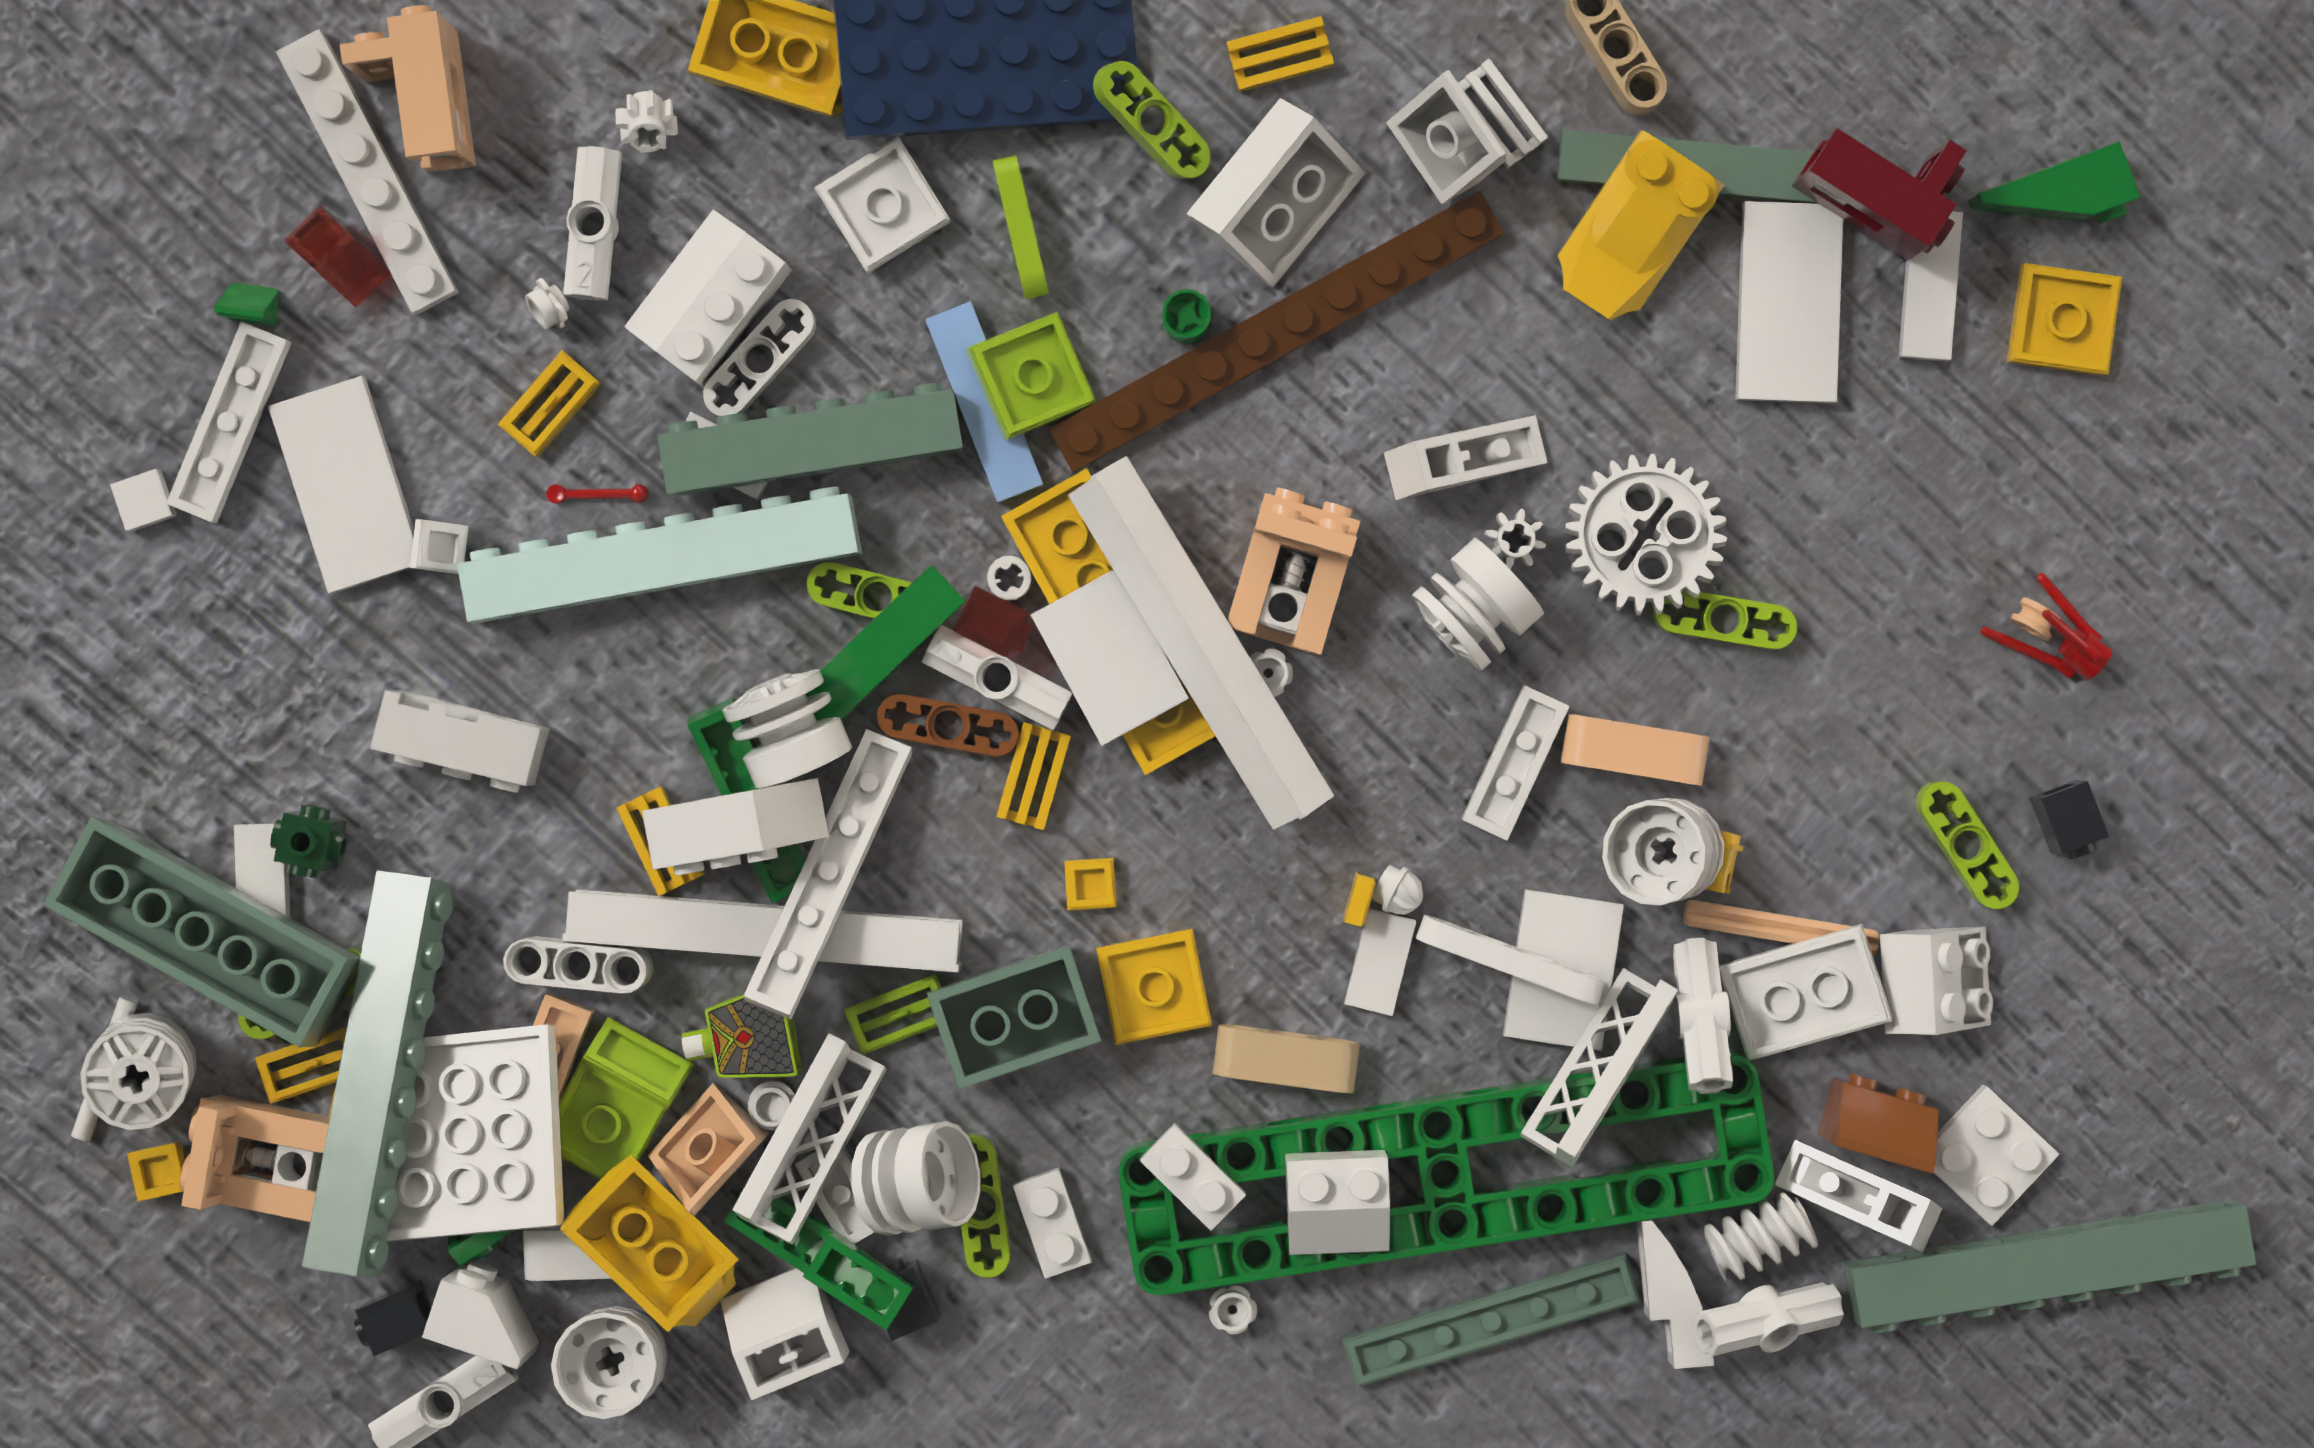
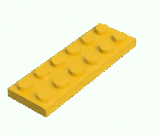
[1001,468,1215,775]

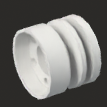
[1411,538,1544,671]
[722,669,852,789]
[1602,798,1724,906]
[80,1013,197,1130]
[851,1121,980,1236]
[551,1305,668,1419]

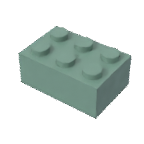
[927,945,1101,1089]

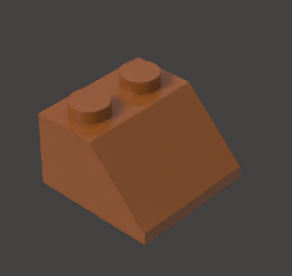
[1817,1073,1939,1174]

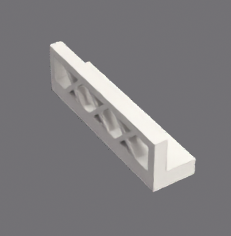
[1520,968,1678,1167]
[733,1033,887,1245]

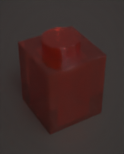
[953,586,1034,658]

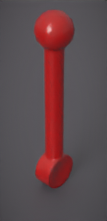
[546,484,649,504]

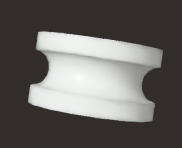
[987,556,1032,601]

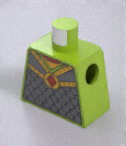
[682,993,803,1078]

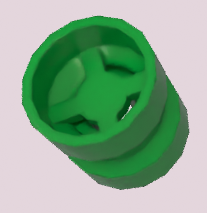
[1162,289,1211,344]

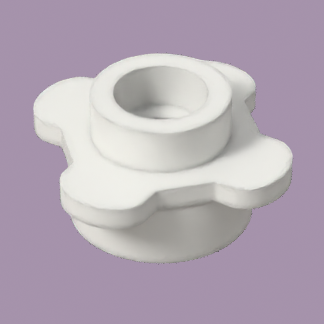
[525,278,569,329]

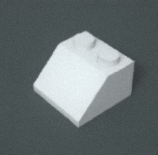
[1386,70,1506,204]
[1285,1150,1390,1255]
[422,1261,539,1369]

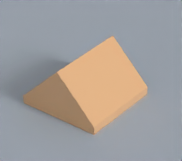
[647,1083,770,1216]

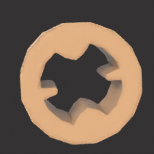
[2010,597,2062,641]

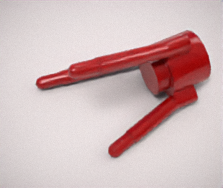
[1980,573,2113,680]

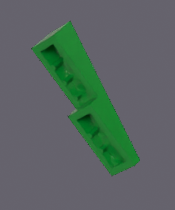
[687,697,807,903]
[723,1181,914,1331]

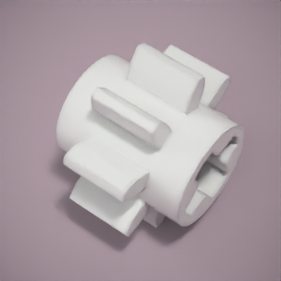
[615,90,678,153]
[1483,509,1546,569]

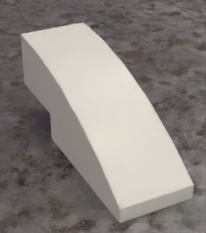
[1636,1219,1714,1369]

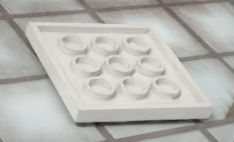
[386,1024,564,1242]

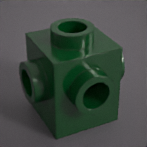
[270,804,347,878]

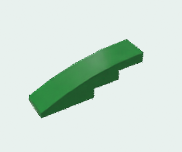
[805,565,967,722]

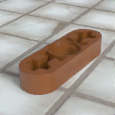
[877,694,1020,756]

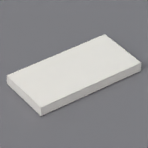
[1735,201,1843,404]
[268,376,414,594]

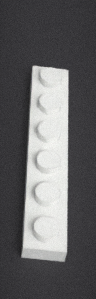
[276,29,459,315]
[743,729,913,1019]

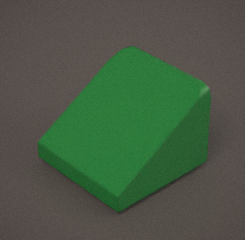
[214,283,280,326]

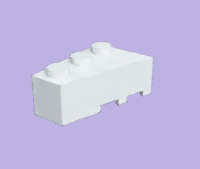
[370,690,549,793]
[642,778,829,876]

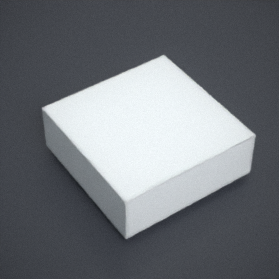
[110,469,177,532]
[410,519,469,574]

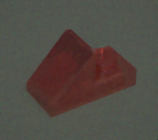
[284,206,391,308]

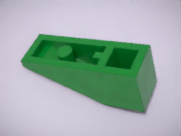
[1968,141,2140,224]

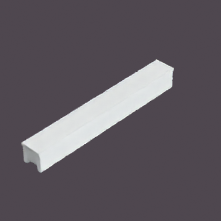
[1068,456,1334,830]
[562,889,963,972]

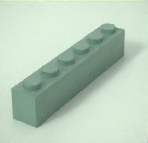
[657,383,963,498]

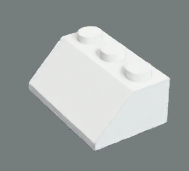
[1187,98,1366,288]
[624,210,792,387]

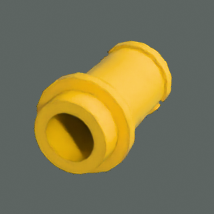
[1706,830,1744,894]

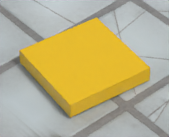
[2006,263,2122,376]
[1096,928,1212,1045]

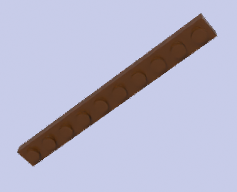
[1049,190,1504,473]

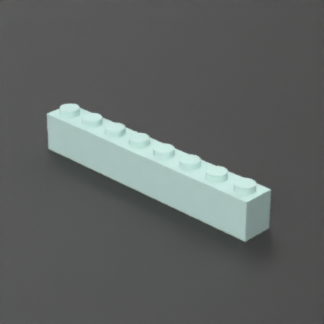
[457,487,862,623]

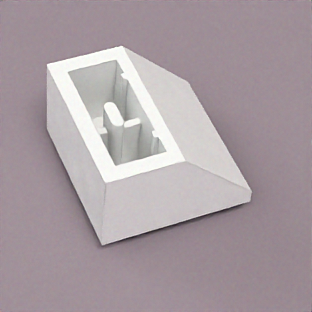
[1880,927,1993,1035]
[720,1268,850,1400]

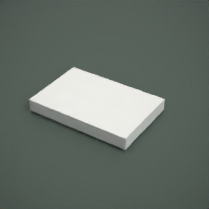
[1031,570,1189,746]
[1503,889,1624,1051]
[1719,924,1893,1061]

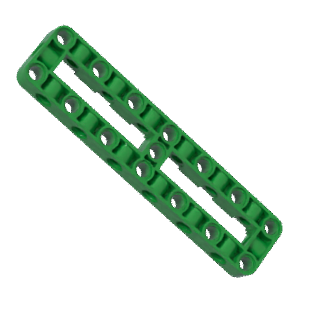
[1119,1051,1774,1295]

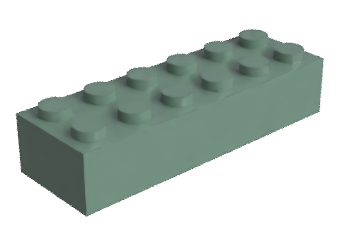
[43,817,360,1047]

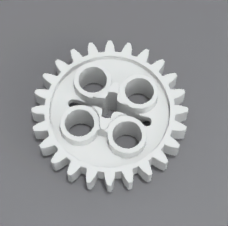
[1564,454,1727,615]

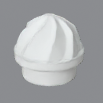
[1372,865,1423,915]

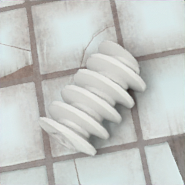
[1704,1192,1818,1283]

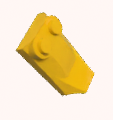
[688,0,843,117]
[1557,130,1725,321]
[560,1155,739,1332]

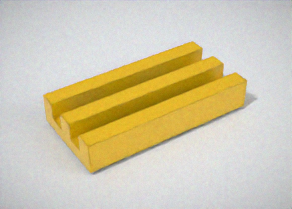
[1226,16,1334,92]
[498,350,602,458]
[996,722,1071,830]
[616,786,705,896]
[255,1027,347,1104]

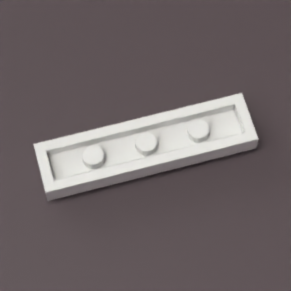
[166,321,292,523]

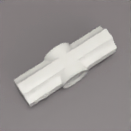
[563,146,622,301]
[922,625,1073,731]
[1673,938,1733,1094]
[1693,1282,1844,1356]
[368,1355,519,1448]

